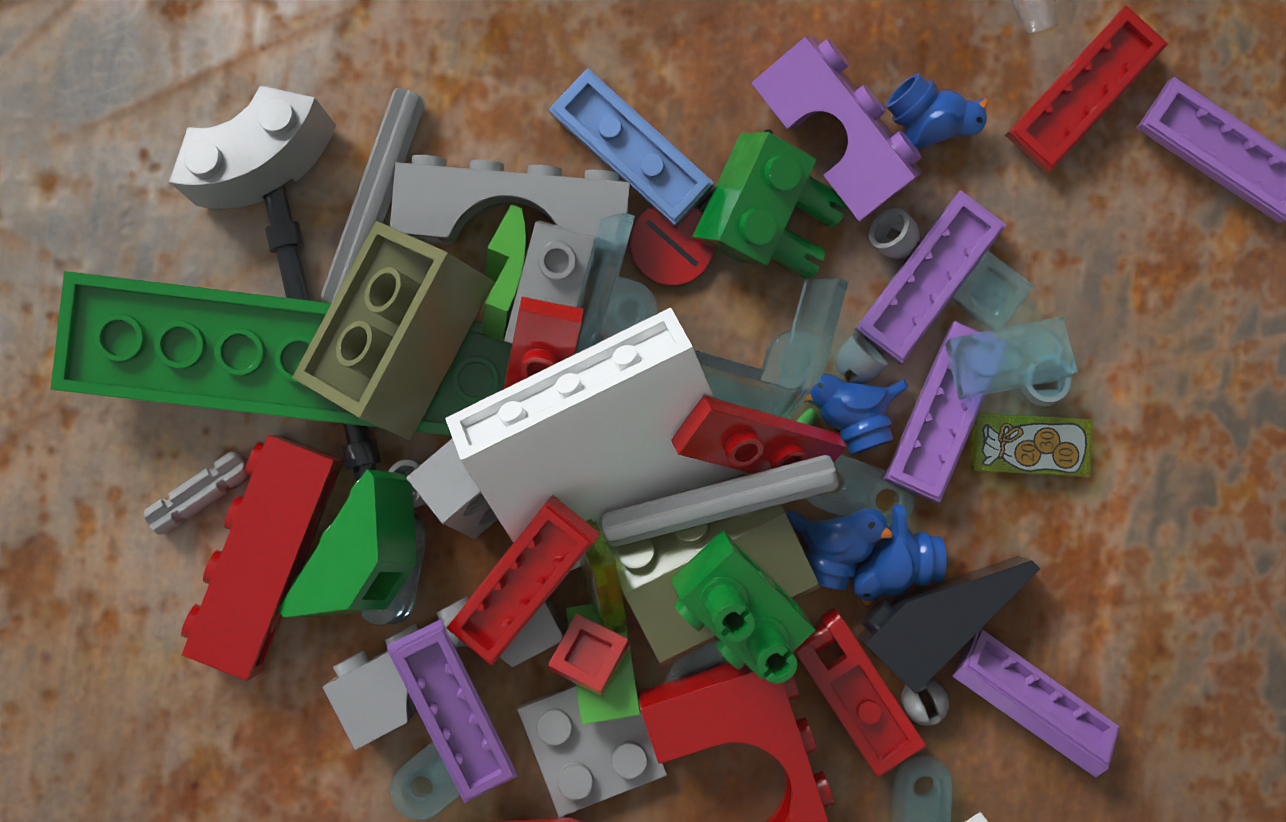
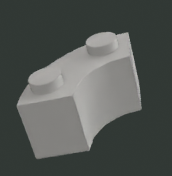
[169,86,336,209]

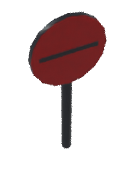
[629,129,774,286]

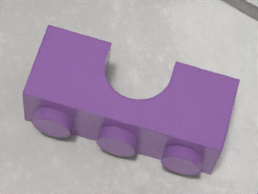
[752,36,923,221]

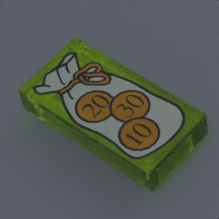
[971,413,1093,477]
[579,519,627,634]

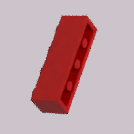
[181,435,344,681]

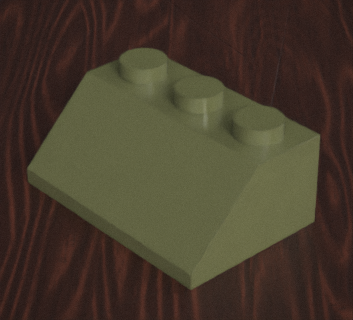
[292,221,495,441]
[601,472,820,666]

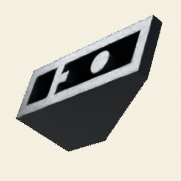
[858,556,1040,694]

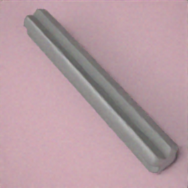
[321,88,425,303]
[602,455,838,547]

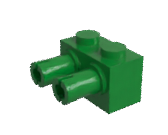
[692,132,848,280]
[671,530,816,684]

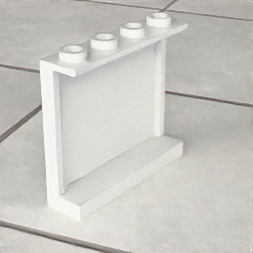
[445,308,745,570]

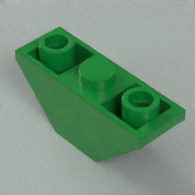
[277,469,417,618]

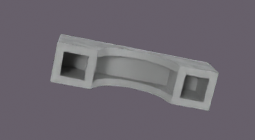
[390,155,630,259]
[323,596,566,750]

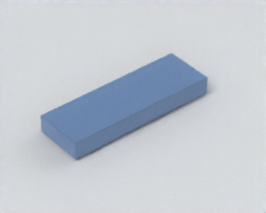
[549,68,714,228]

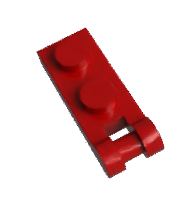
[794,607,926,778]

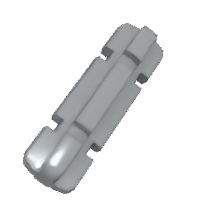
[143,452,251,535]

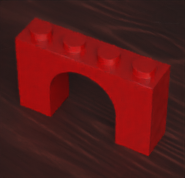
[638,662,834,822]

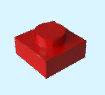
[548,613,630,697]

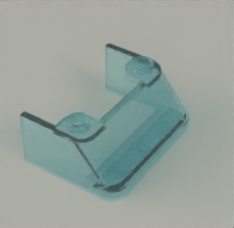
[574,213,848,419]

